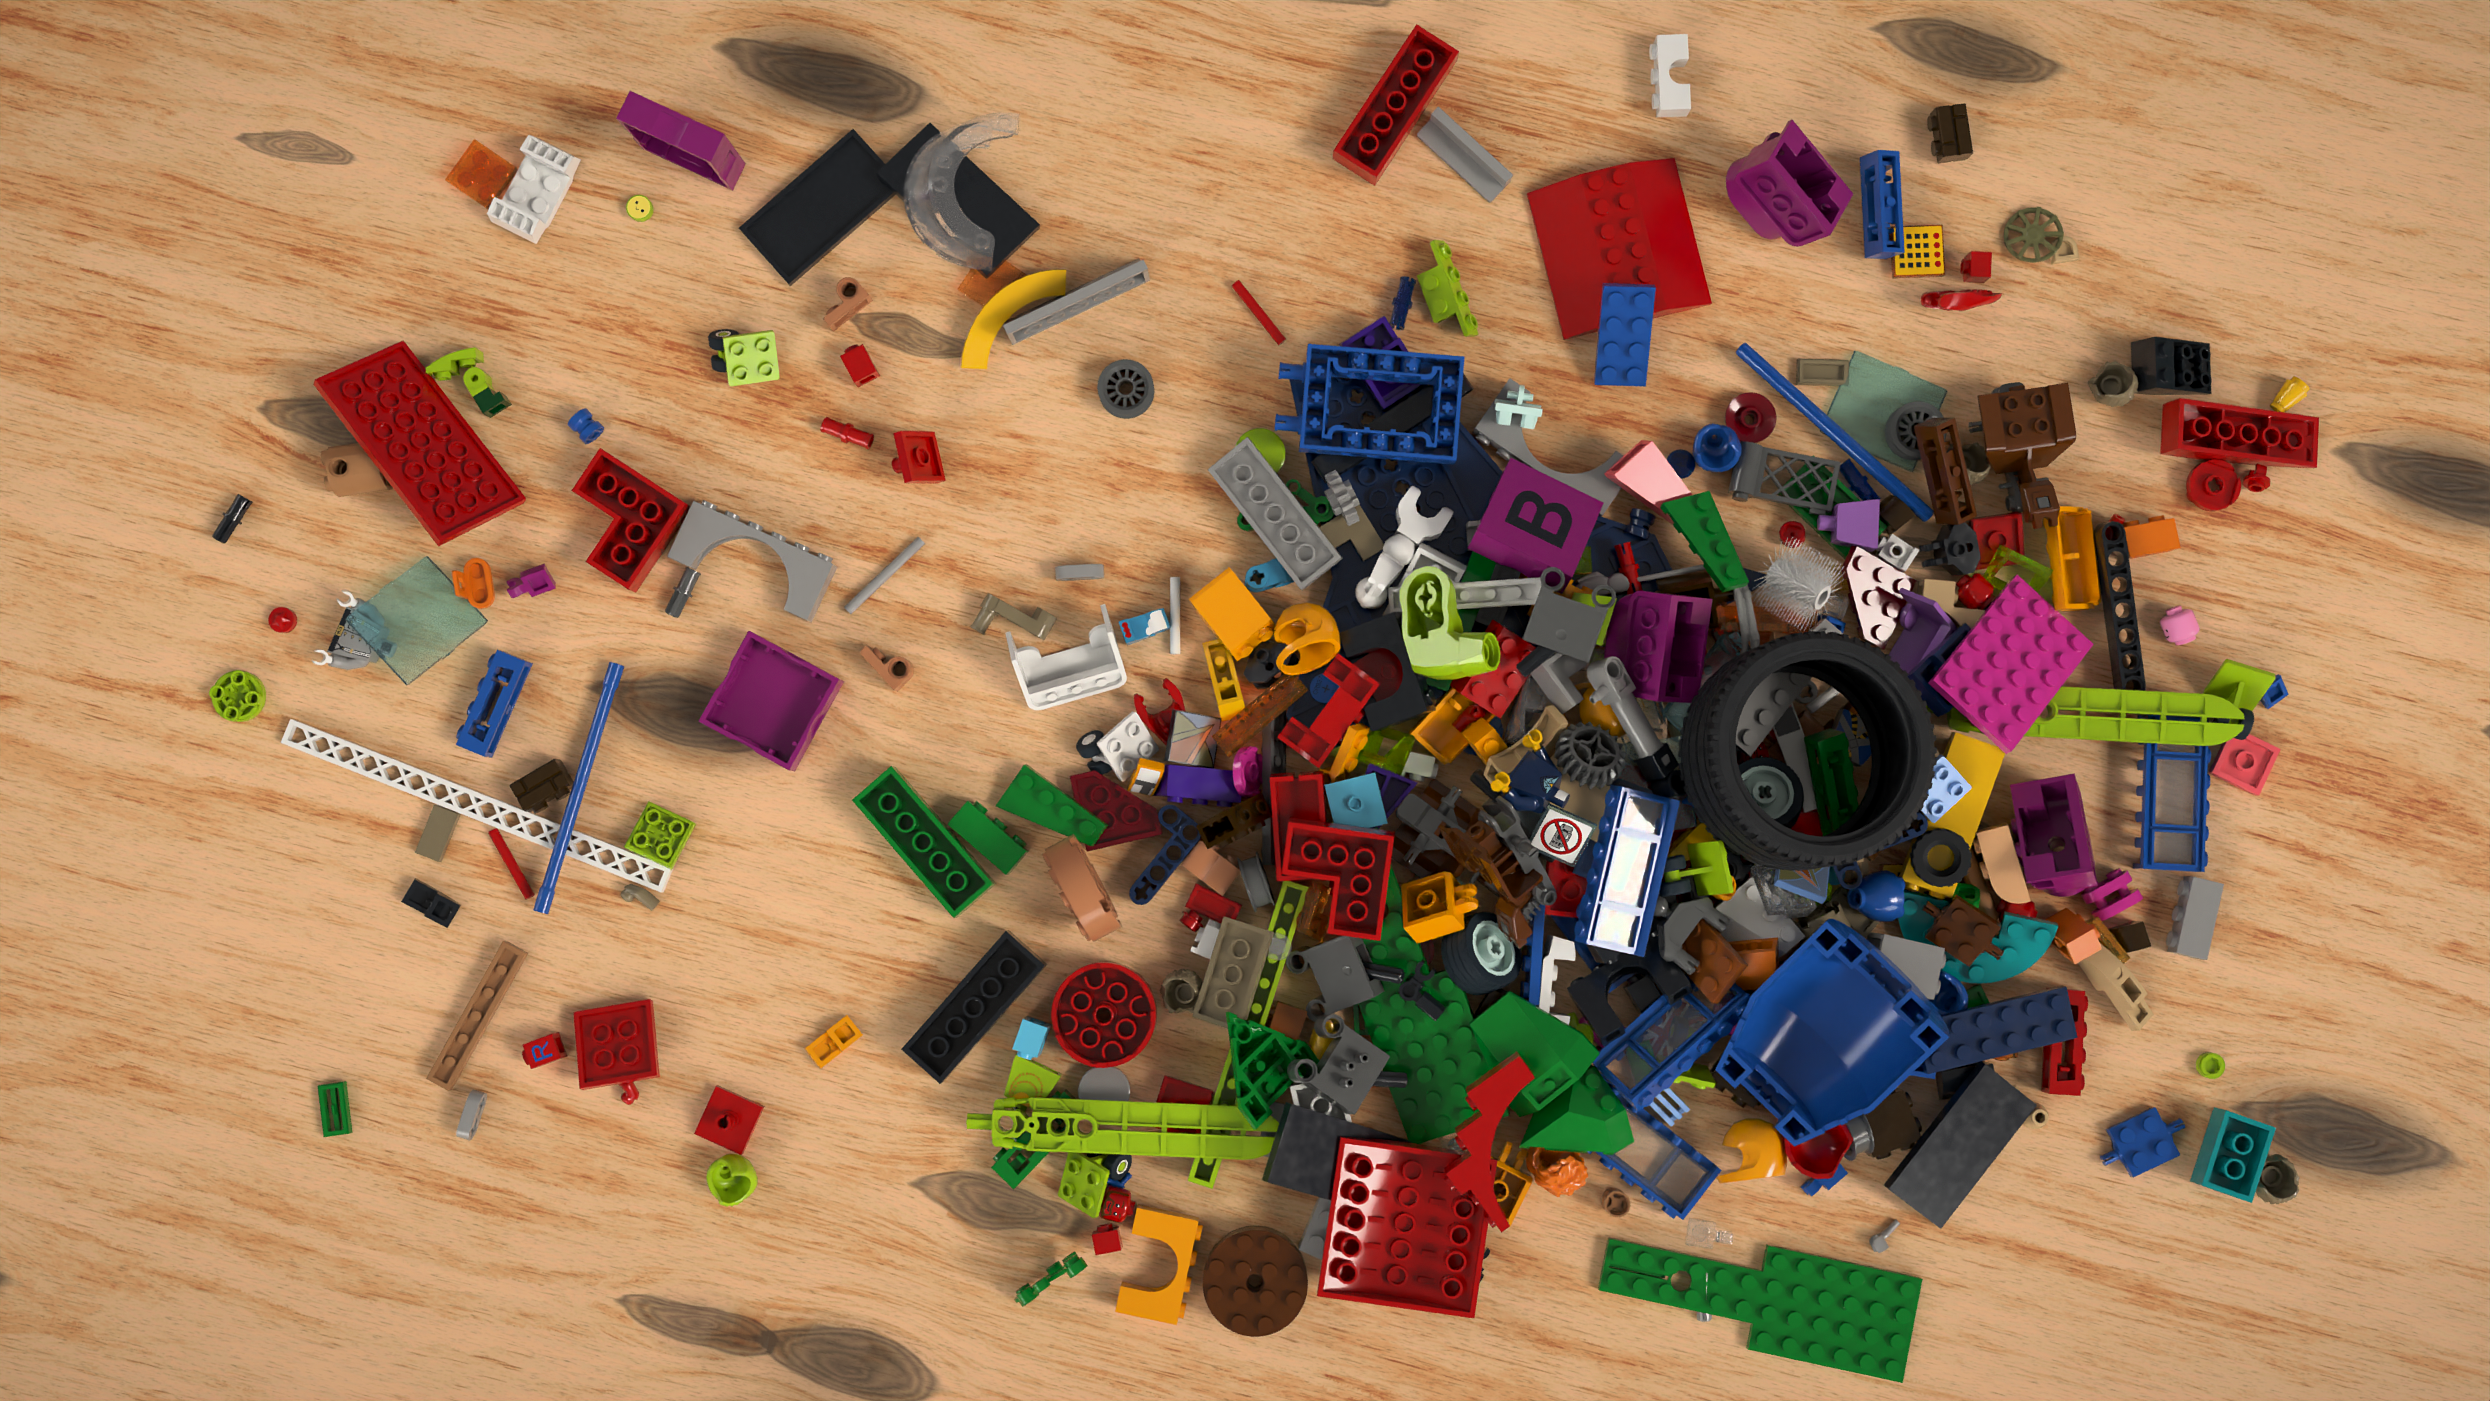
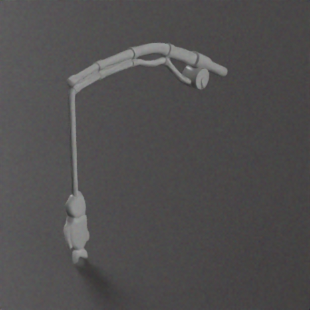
[1576,565,1760,754]

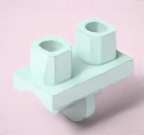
[1494,385,1543,429]

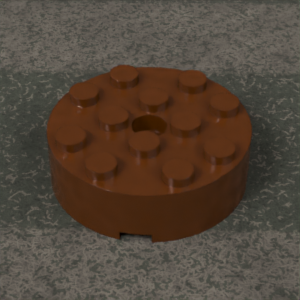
[1203,1226,1308,1337]

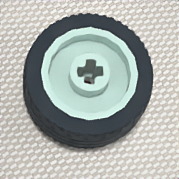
[1738,757,1804,829]
[1441,912,1522,995]

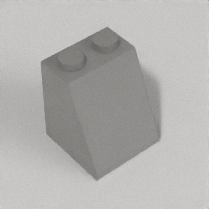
[1867,932,1946,1000]

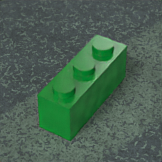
[948,800,1029,875]

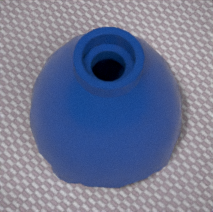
[1847,870,1905,922]

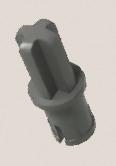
[665,567,701,618]

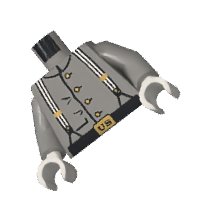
[311,589,397,670]

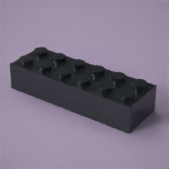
[901,930,1047,1084]

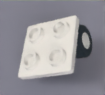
[1076,711,1159,782]

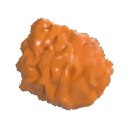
[1526,1147,1588,1197]

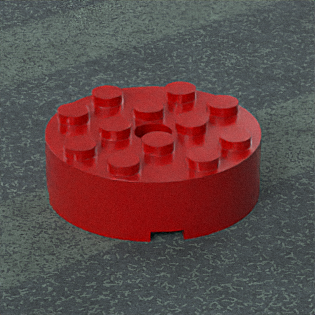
[1051,961,1157,1068]

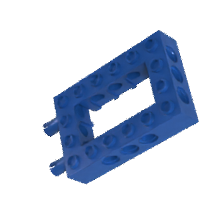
[1274,344,1465,464]

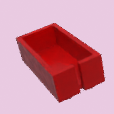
[1270,771,1327,881]

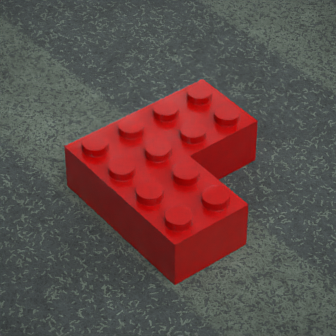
[571,448,691,593]
[1282,817,1395,941]

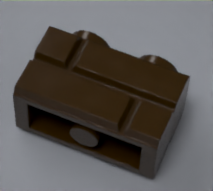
[1927,103,1973,164]
[510,759,574,814]

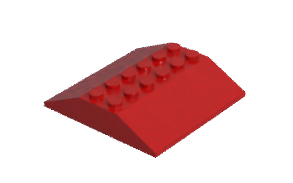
[1527,158,1712,340]
[1317,1137,1498,1318]

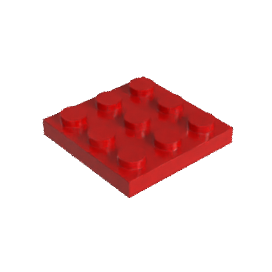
[573,999,660,1090]

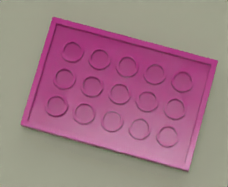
[1929,575,2094,754]

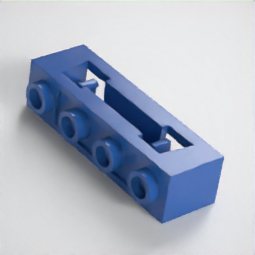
[1860,150,1905,259]
[456,650,533,758]

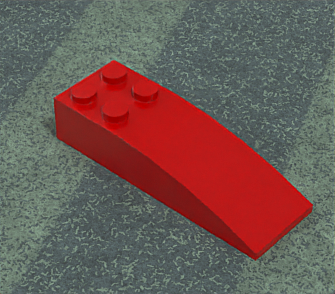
[2160,398,2319,469]

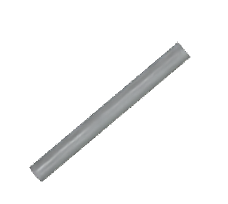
[844,537,925,614]

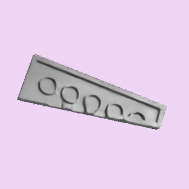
[1736,618,1843,756]

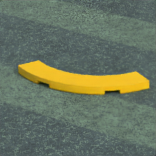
[960,269,1066,369]

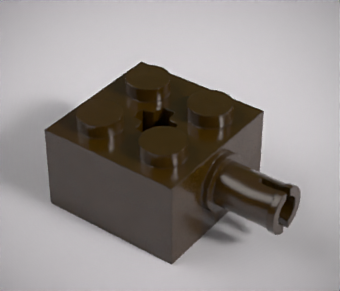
[1656,570,1734,629]

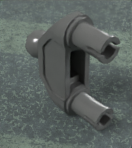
[1654,896,1731,975]

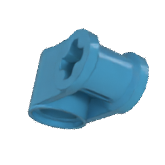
[1245,558,1294,593]

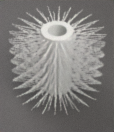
[1752,537,1845,631]

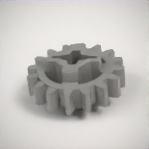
[1324,470,1360,526]

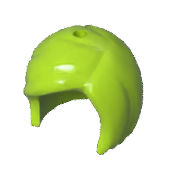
[706,1154,758,1207]

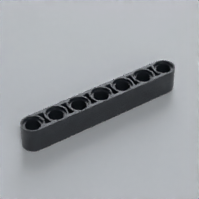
[1311,373,1474,484]
[2094,521,2146,691]

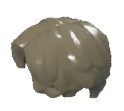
[2088,361,2139,407]
[1948,442,1991,485]
[1160,969,1203,1013]
[2256,1154,2299,1204]

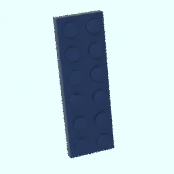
[1922,985,2078,1074]

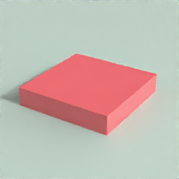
[2208,734,2281,796]

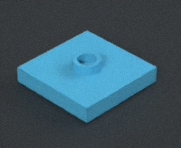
[1324,773,1388,828]

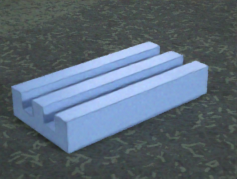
[1650,1087,1690,1127]

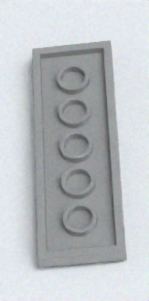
[1208,437,1343,591]

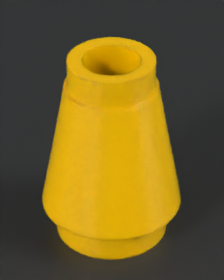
[2270,376,2310,412]

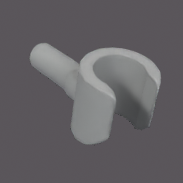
[1869,1219,1900,1253]

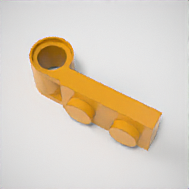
[1318,723,1370,792]

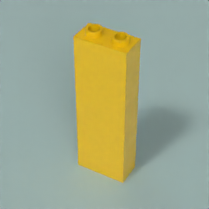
[1899,732,2005,900]

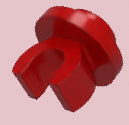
[2243,464,2271,492]

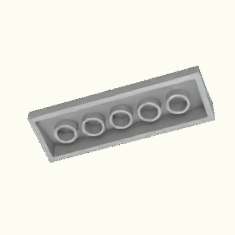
[1003,259,1150,345]

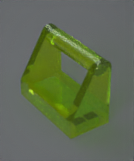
[1983,544,2053,592]
[1357,728,1415,775]

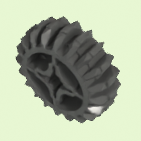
[1554,721,1626,790]

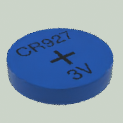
[1310,673,1340,703]

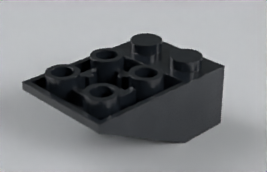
[2131,337,2212,395]

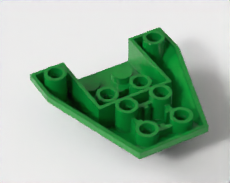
[1470,991,1600,1117]

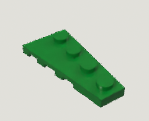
[1660,491,1749,592]
[996,764,1108,846]

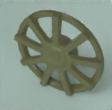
[2004,207,2064,263]

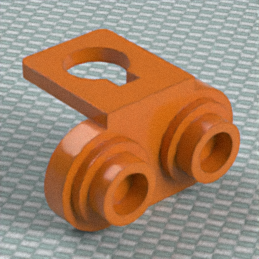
[452,558,495,609]

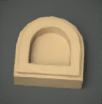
[2049,236,2079,265]

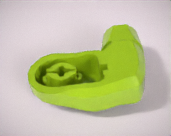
[1399,566,1500,680]

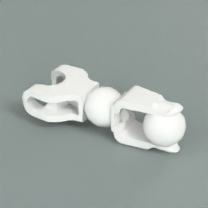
[1355,486,1453,609]

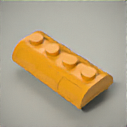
[2043,506,2101,611]
[1409,687,1495,765]

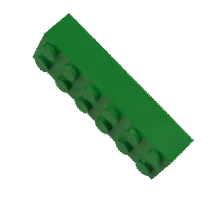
[852,766,996,918]

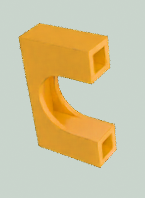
[1115,1204,1203,1325]

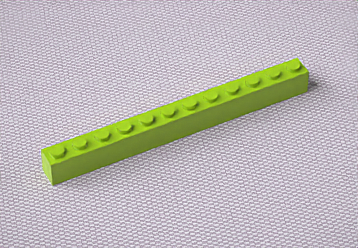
[1188,881,1309,1189]

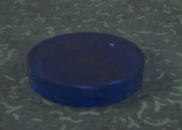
[1666,449,1695,479]

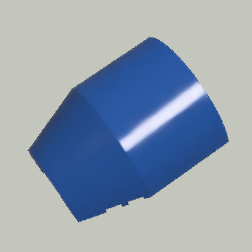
[1715,919,1950,1147]

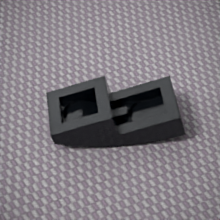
[401,878,461,928]

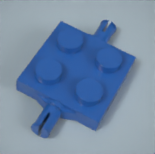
[2100,1107,2185,1178]

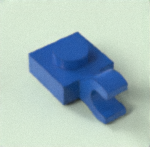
[1801,1163,1848,1196]

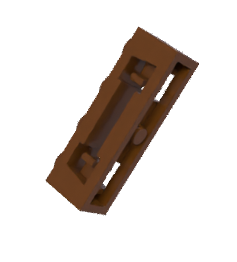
[1914,418,1977,525]

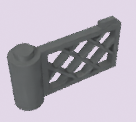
[1728,442,1841,515]

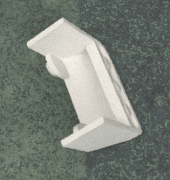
[1005,604,1127,710]

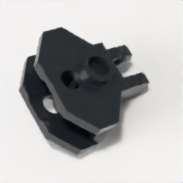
[1919,522,1981,576]
[1244,640,1299,690]

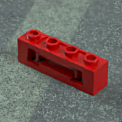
[2041,988,2088,1096]

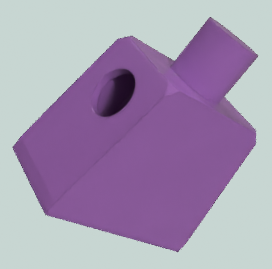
[1817,499,1880,552]

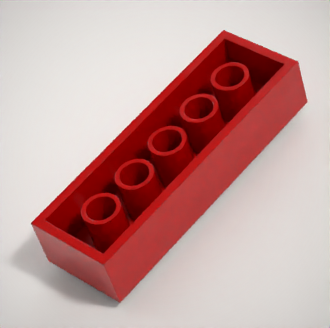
[1333,24,1459,186]

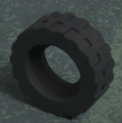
[1910,828,1972,887]

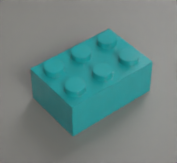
[2190,1107,2276,1203]

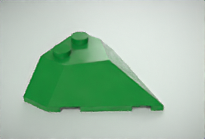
[1226,1012,1319,1130]
[1519,1064,1634,1155]

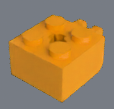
[1401,871,1478,944]
[1491,1141,1533,1227]

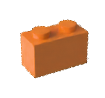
[2123,515,2181,559]
[2045,908,2102,964]

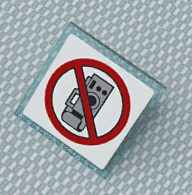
[1529,803,1597,867]

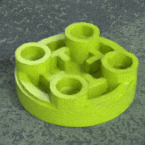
[1235,428,1285,473]
[209,670,266,722]

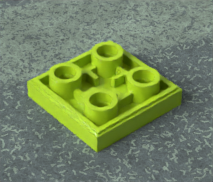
[624,801,696,870]

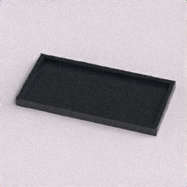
[876,123,1040,279]
[739,129,896,286]
[1884,1061,2037,1229]
[1262,1102,1411,1200]

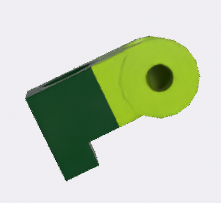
[463,367,512,418]

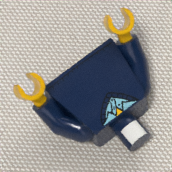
[1491,729,1570,813]

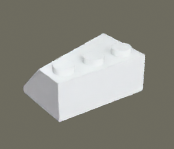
[1713,875,1805,957]

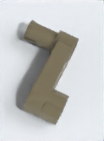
[970,593,1057,640]

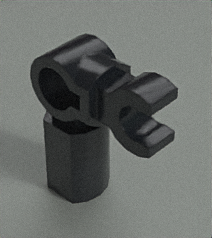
[1399,960,1447,1022]

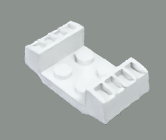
[487,135,581,244]
[1535,935,1575,1025]

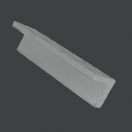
[1417,107,1513,203]

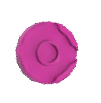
[1233,746,1262,798]

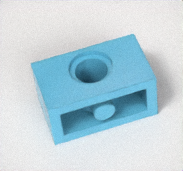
[1012,1016,1052,1060]

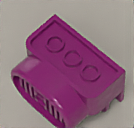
[1726,120,1853,247]
[1604,591,1712,703]
[2010,773,2098,897]

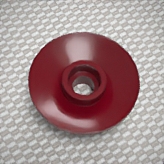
[1725,392,1777,443]

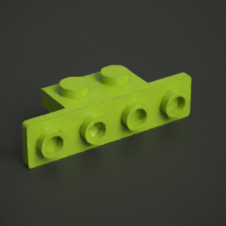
[1417,240,1478,337]

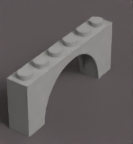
[1473,378,1623,517]
[667,500,837,623]

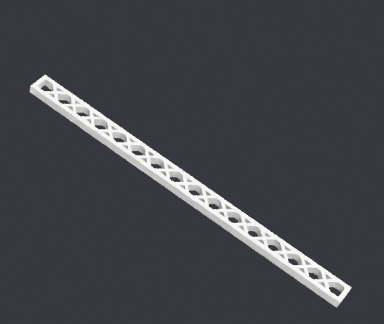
[281,719,673,893]

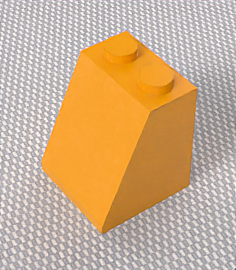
[1189,567,1275,662]

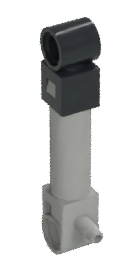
[1587,656,1686,798]

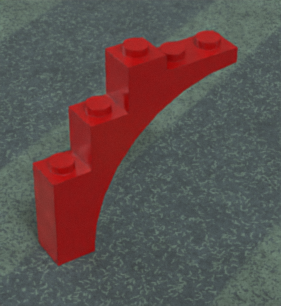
[1444,1051,1535,1233]

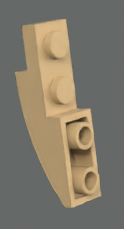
[2078,942,2153,1031]

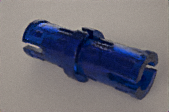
[1389,276,1416,330]
[1839,458,1881,501]

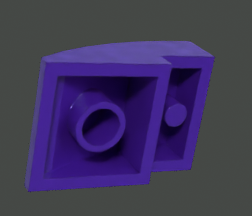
[1339,316,1422,409]

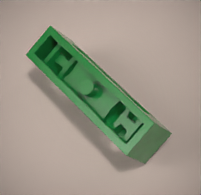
[1804,728,1859,836]
[991,1089,1076,1189]

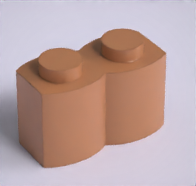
[1181,840,1240,896]

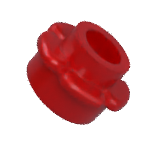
[1179,910,1203,933]

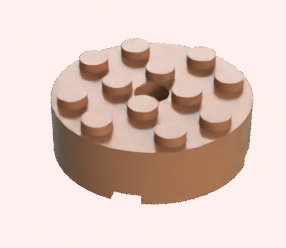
[1042,834,1122,942]

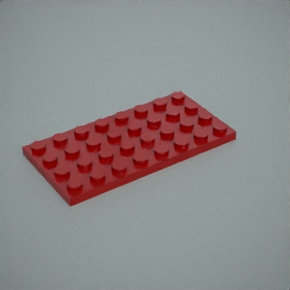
[313,340,526,547]

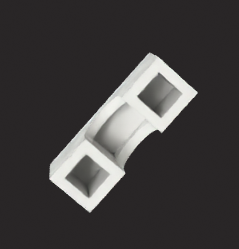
[1649,34,1691,118]

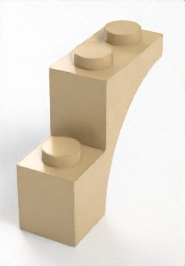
[1917,579,1985,628]
[1483,705,1568,793]

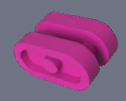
[2081,868,2143,922]

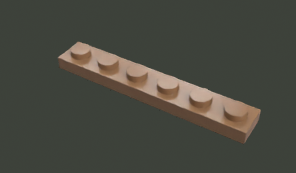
[426,941,528,1091]

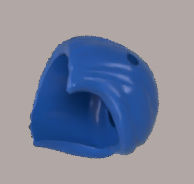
[1693,423,1742,472]
[1928,970,1968,1015]

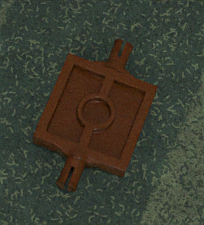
[1922,894,2004,967]

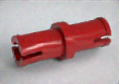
[820,417,874,449]
[1614,542,1643,595]

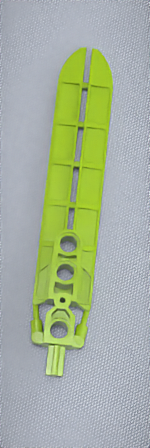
[1926,686,2244,746]
[966,1097,1279,1160]

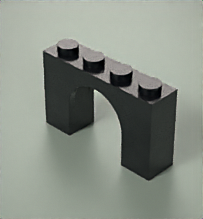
[1339,612,1436,732]
[1567,935,1693,1047]

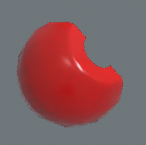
[1784,1124,1853,1179]

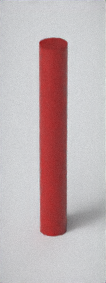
[1231,280,1286,346]
[488,828,535,900]

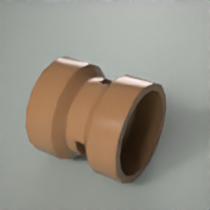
[1601,1188,1631,1217]

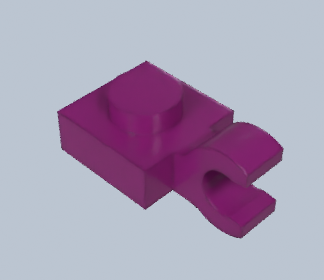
[507,564,556,598]

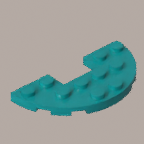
[1898,890,2058,984]

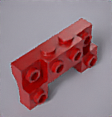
[1277,653,1380,768]

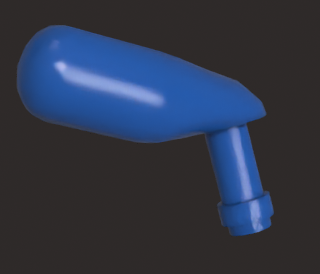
[1107,1172,1132,1188]

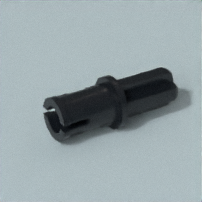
[212,494,253,544]

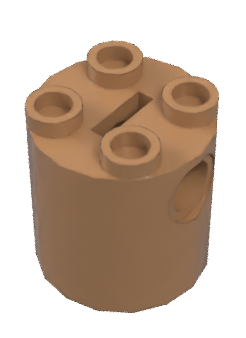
[321,443,393,497]

